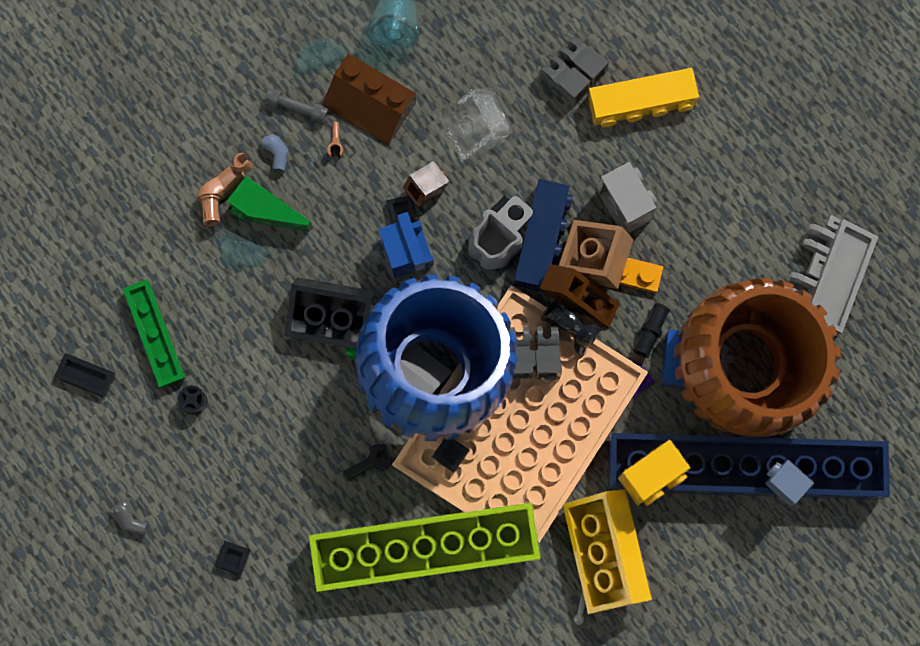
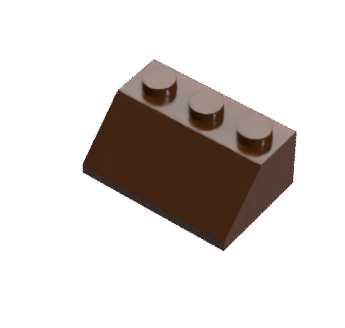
[322,54,416,145]

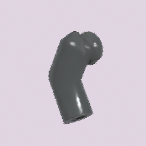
[113,500,149,536]

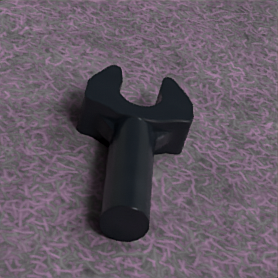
[343,444,394,481]

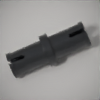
[633,303,670,358]

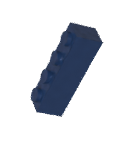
[514,179,573,293]

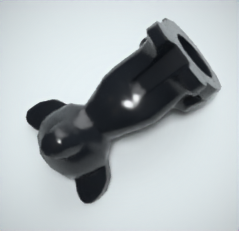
[540,299,601,355]

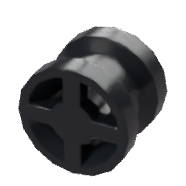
[178,385,208,415]

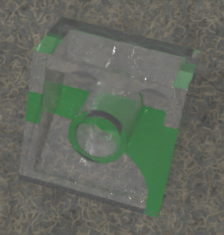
[439,87,516,162]

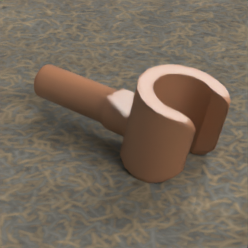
[327,122,344,157]

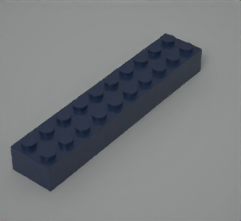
[608,433,890,500]

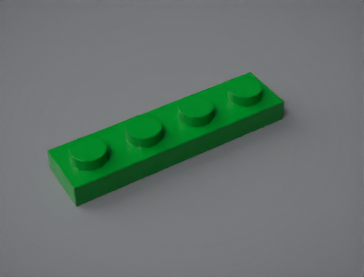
[122,279,186,389]

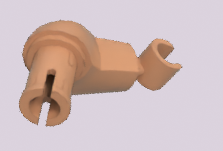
[197,153,253,226]

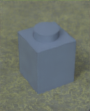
[765,460,814,506]

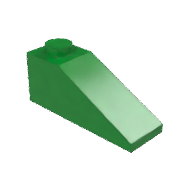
[227,176,312,232]

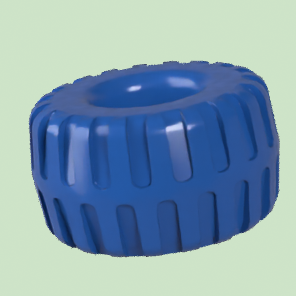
[355,275,517,441]

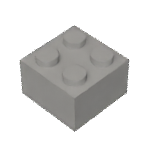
[597,162,657,233]

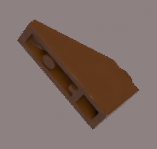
[540,264,620,328]

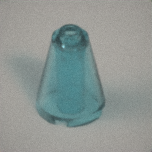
[368,0,420,49]

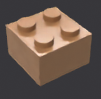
[559,220,633,289]

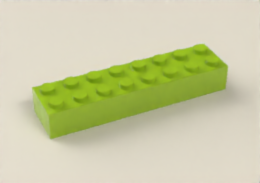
[309,502,541,592]

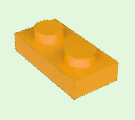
[620,258,663,293]

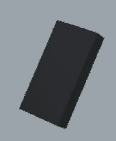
[54,353,116,398]

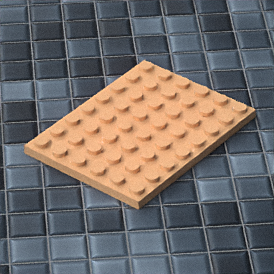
[392,285,648,542]

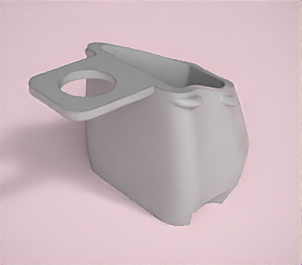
[468,196,533,270]

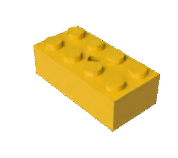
[563,489,652,614]

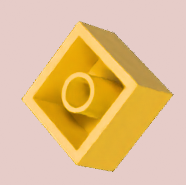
[618,440,690,506]

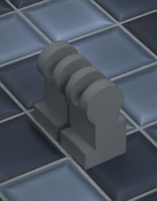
[539,36,609,106]
[509,326,562,379]

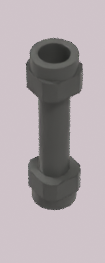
[264,88,329,124]

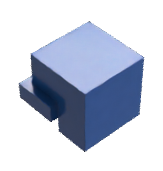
[379,212,434,278]

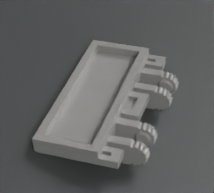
[789,215,878,334]

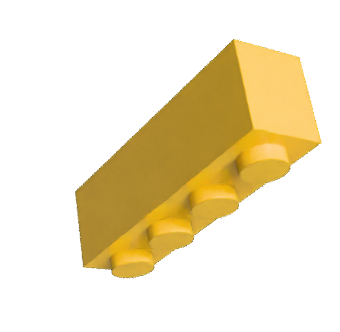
[587,68,699,127]

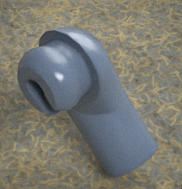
[262,134,288,172]

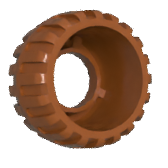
[674,278,841,437]

